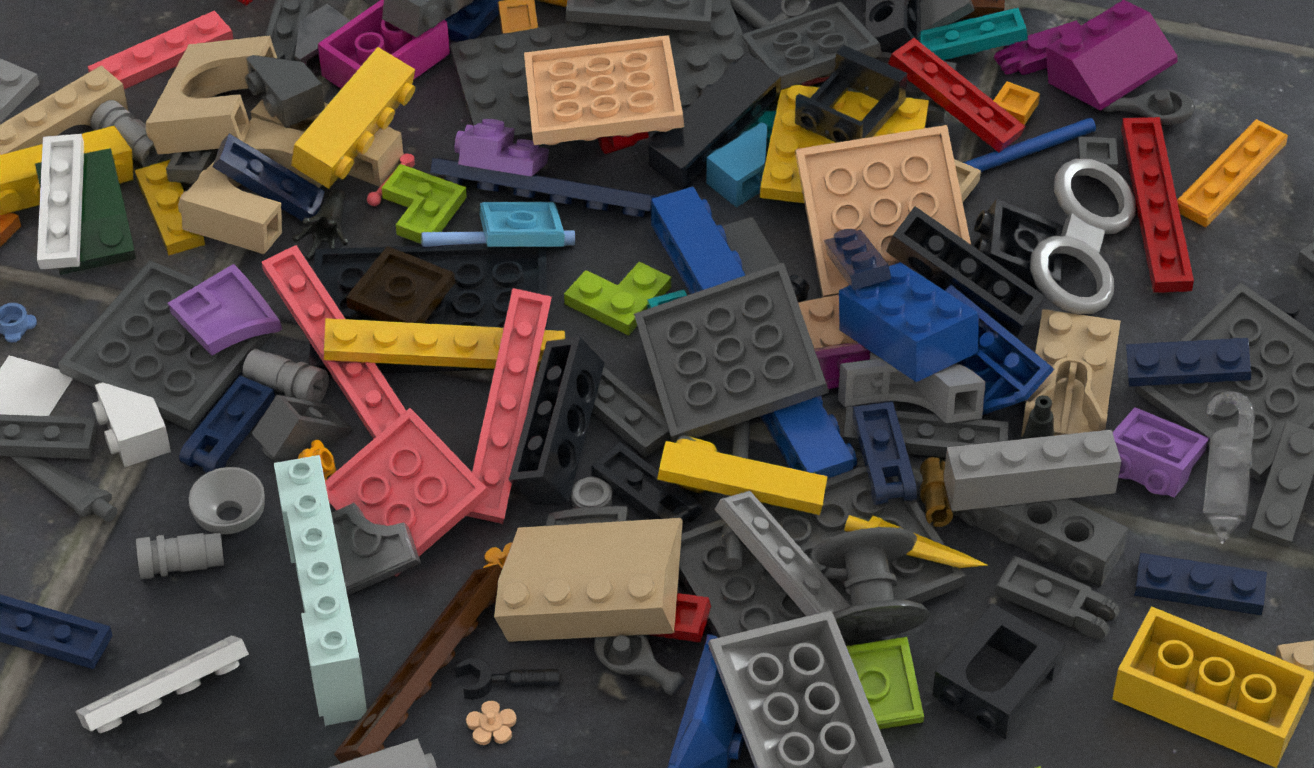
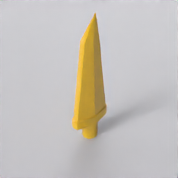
[844,515,987,568]

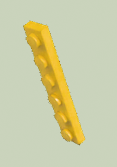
[323,318,565,371]

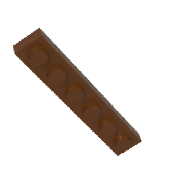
[333,564,502,763]

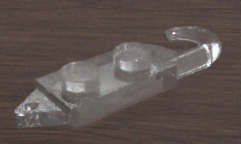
[1203,391,1255,544]

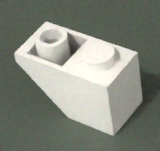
[92,382,171,467]

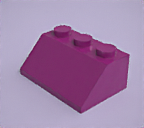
[1046,0,1178,110]

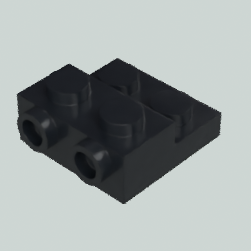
[974,198,1064,284]

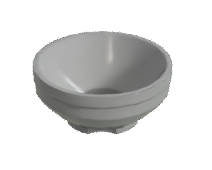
[189,467,265,534]

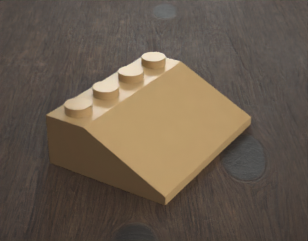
[494,518,683,642]

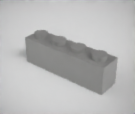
[944,430,1121,511]

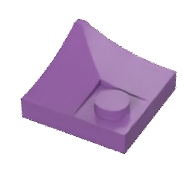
[168,264,282,356]

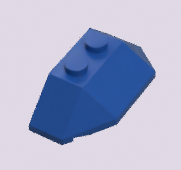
[945,285,1055,415]
[667,634,744,768]

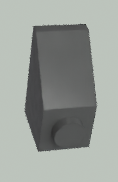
[252,395,352,462]

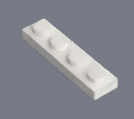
[37,134,84,269]
[76,635,249,733]

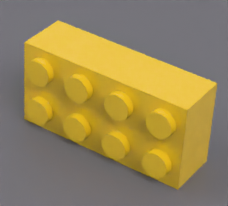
[1112,606,1314,768]

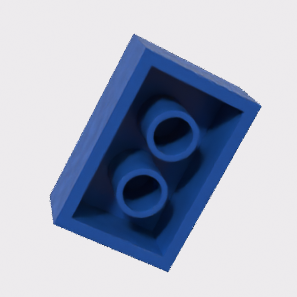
[839,262,979,382]

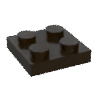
[346,246,455,323]

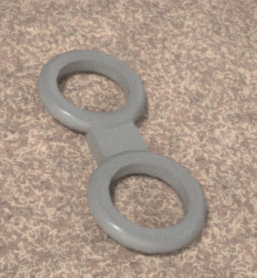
[1030,159,1136,315]

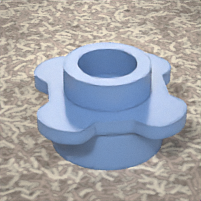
[0,303,37,342]

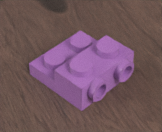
[454,119,549,177]
[1112,407,1209,498]

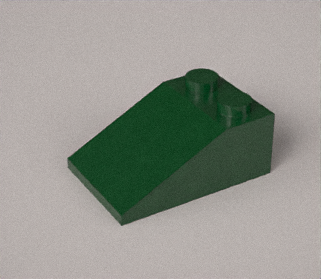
[35,148,136,275]

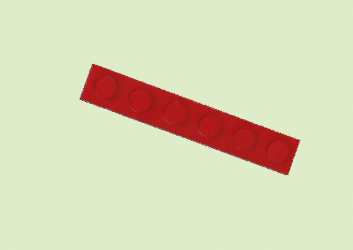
[1121,117,1194,293]

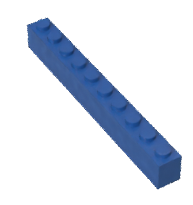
[651,186,857,479]

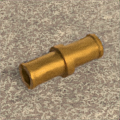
[920,457,953,527]

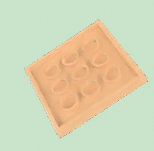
[524,35,684,145]
[795,125,971,298]

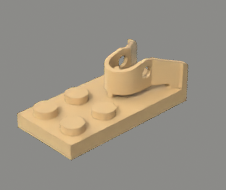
[1021,309,1121,437]

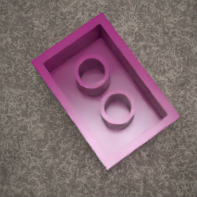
[318,0,450,89]

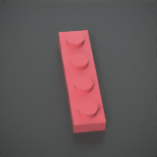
[88,10,233,90]

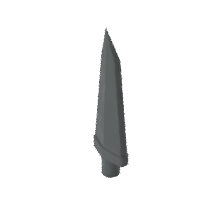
[10,456,117,522]

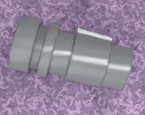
[91,100,163,167]
[243,349,329,403]
[136,533,224,580]

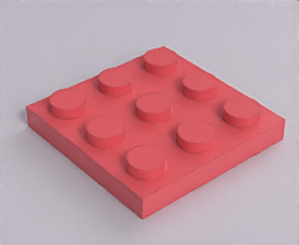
[325,408,490,577]

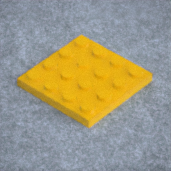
[760,85,929,203]

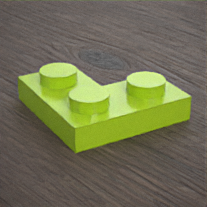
[382,164,467,244]
[564,262,671,336]

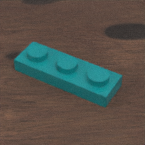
[921,8,1028,61]

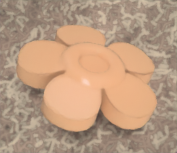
[466,701,517,745]

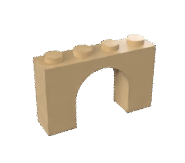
[146,36,278,155]
[178,117,322,254]

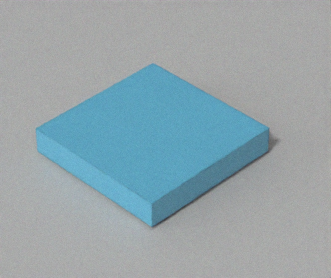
[479,202,565,247]

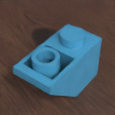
[706,122,767,208]

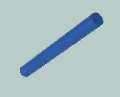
[963,118,1096,172]

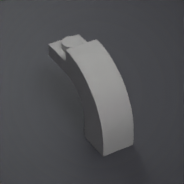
[838,352,985,423]

